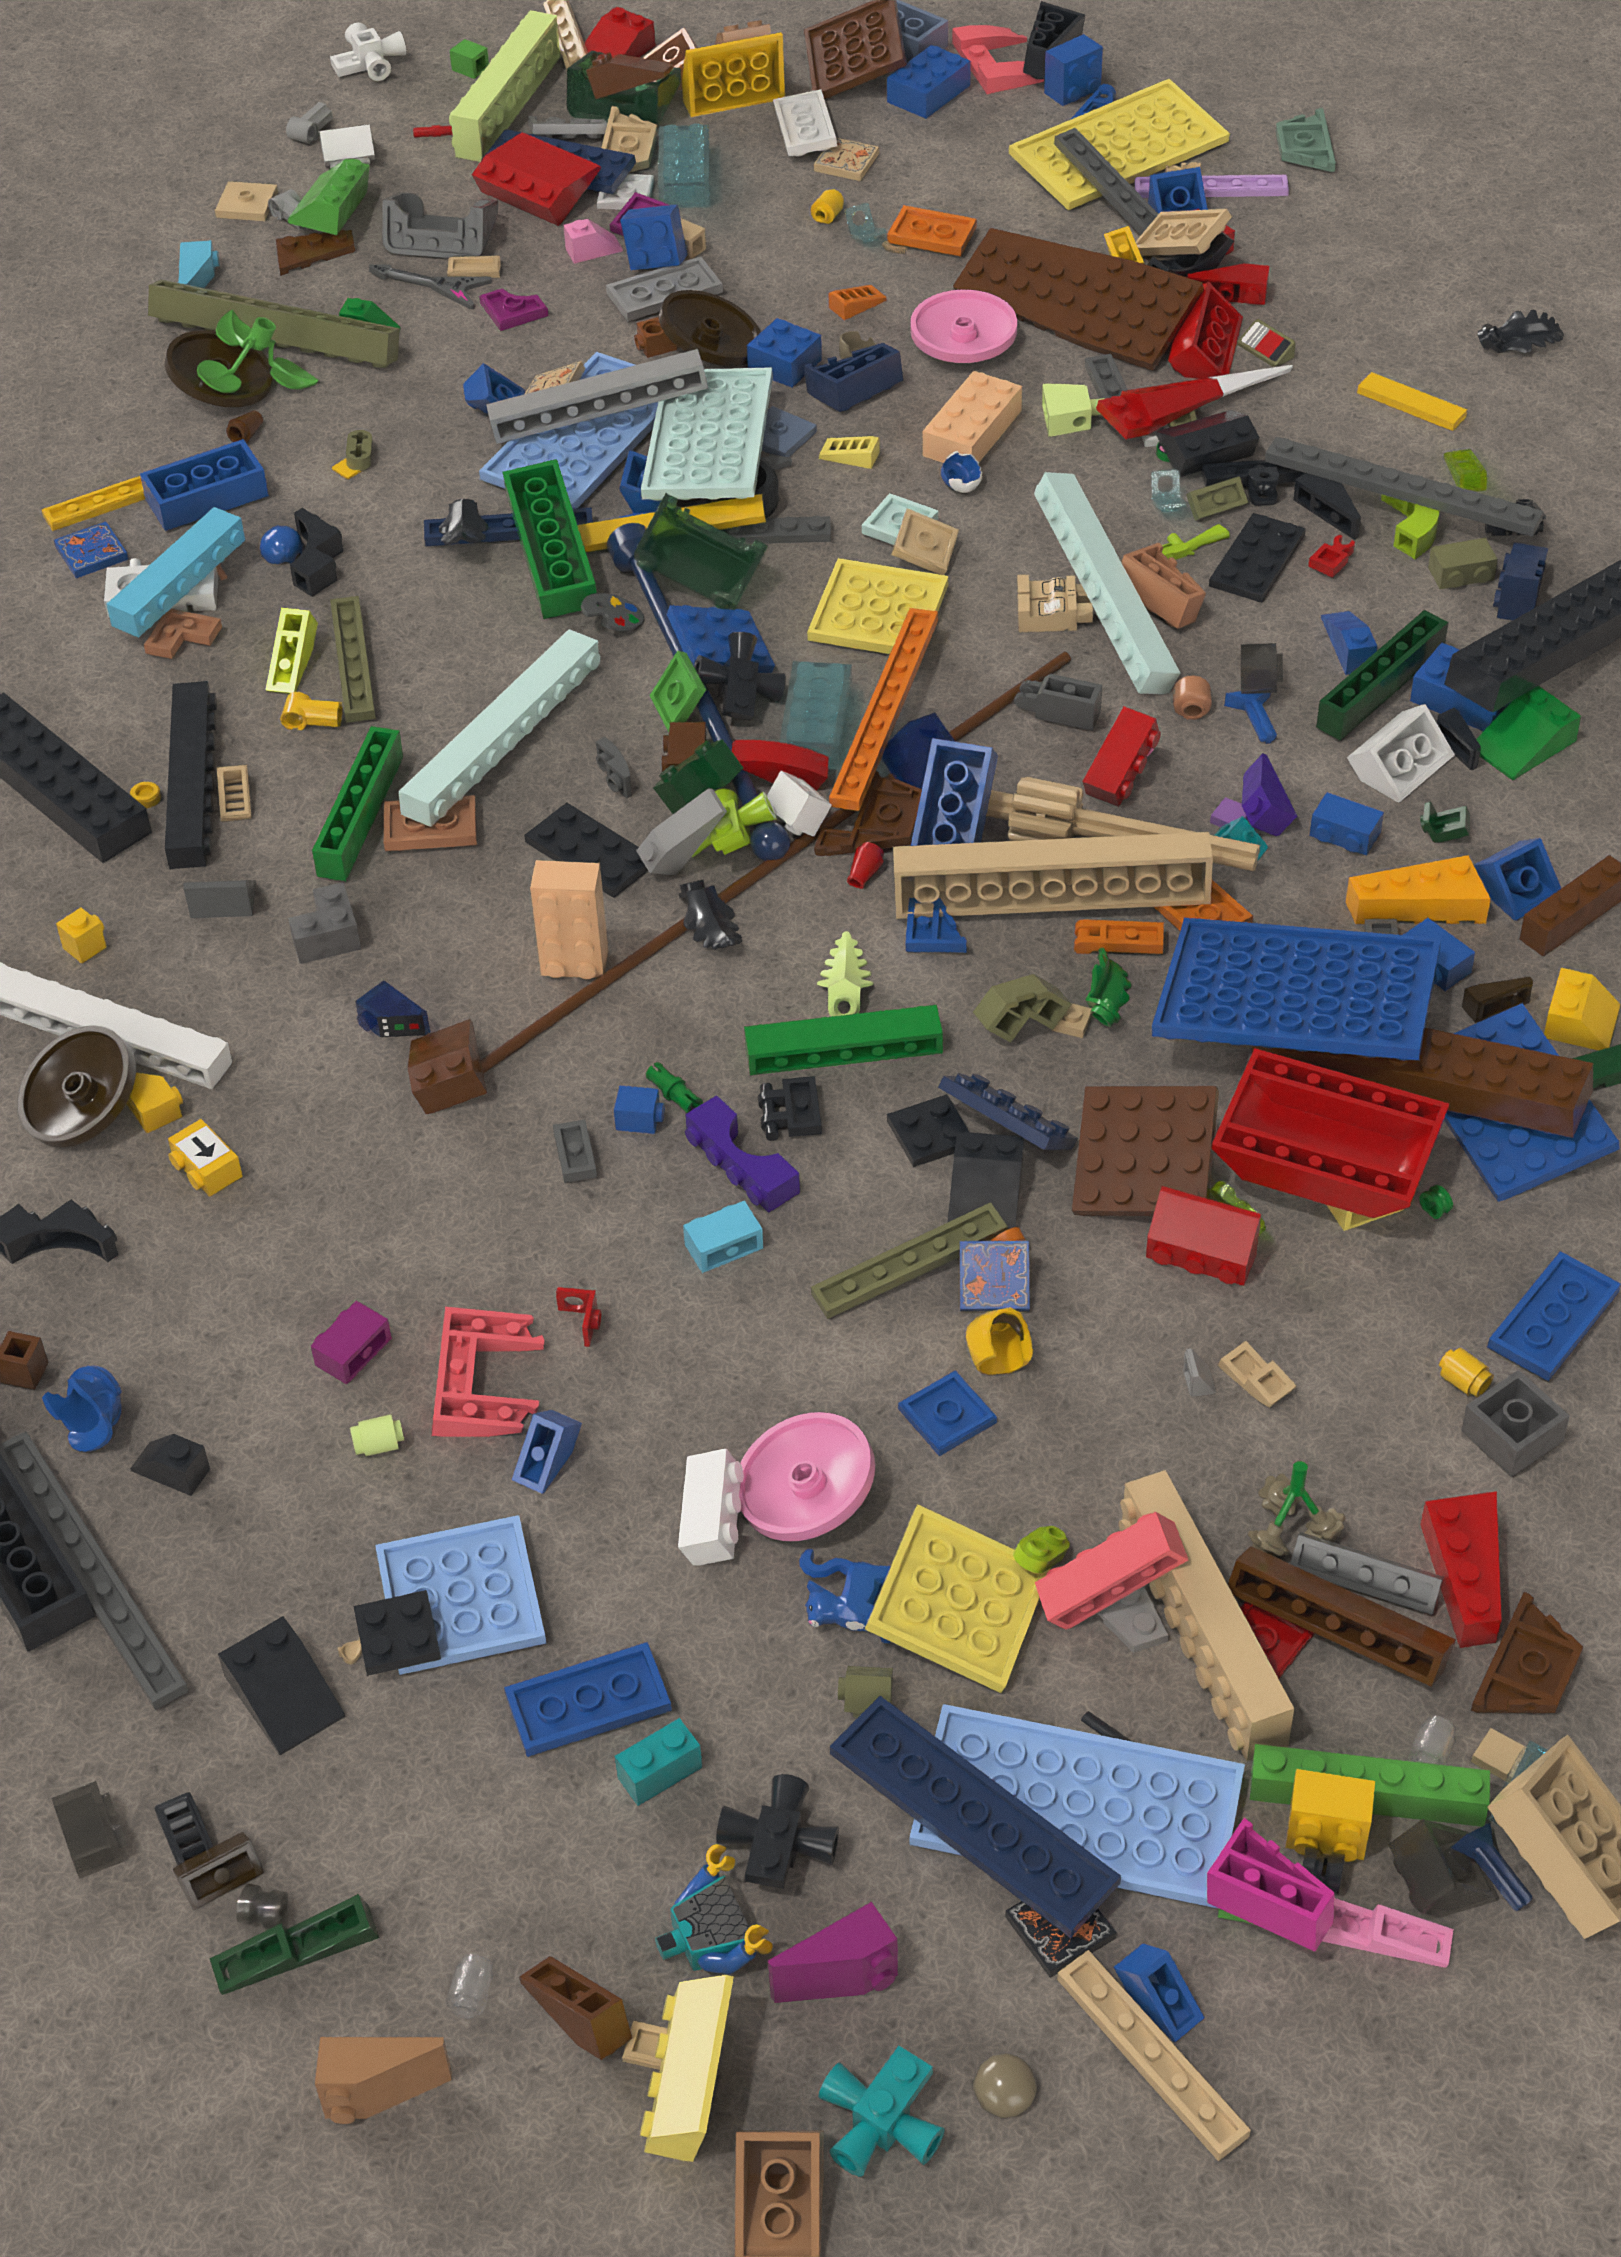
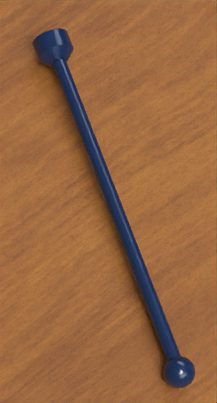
[607,523,790,861]

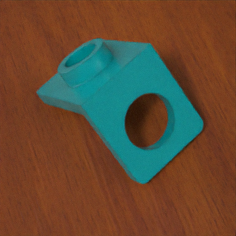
[1214,816,1268,861]

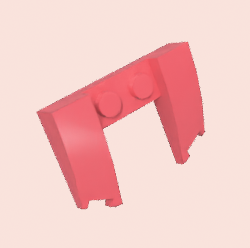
[952,25,1044,94]
[431,1307,544,1437]

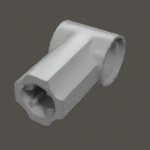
[286,102,333,145]
[268,189,309,231]

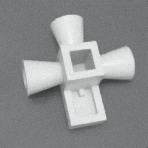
[330,23,406,81]

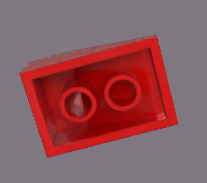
[585,6,656,61]

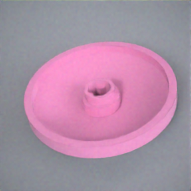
[911,290,1017,363]
[739,1412,875,1541]

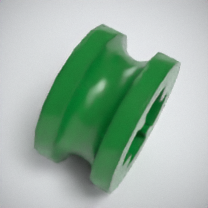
[1419,1185,1453,1219]

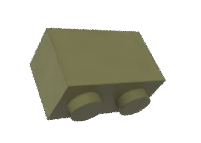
[1428,537,1498,589]

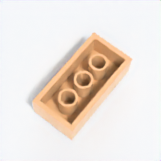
[923,371,1022,463]
[530,860,608,979]

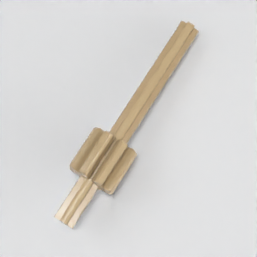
[986,777,1260,871]

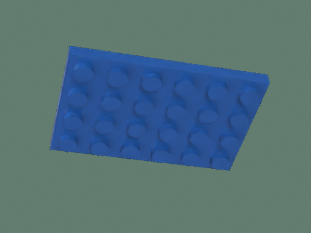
[1444,1003,1620,1202]

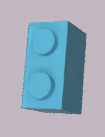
[683,1200,763,1273]

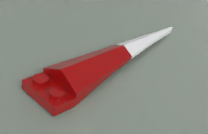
[1096,365,1293,439]

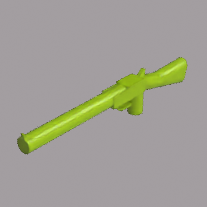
[1162,524,1230,560]

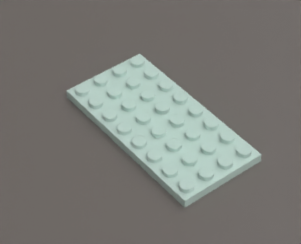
[641,368,773,501]

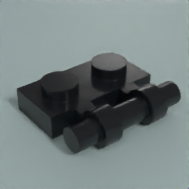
[758,1076,822,1141]

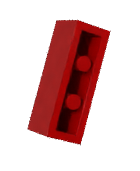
[1082,706,1161,807]

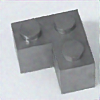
[288,882,361,964]

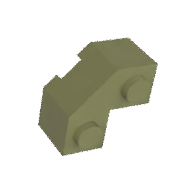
[973,974,1072,1043]

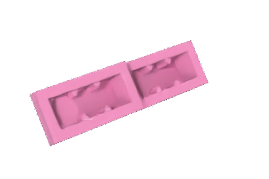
[1322,1898,1454,1968]

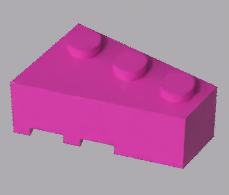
[1207,1817,1334,1951]

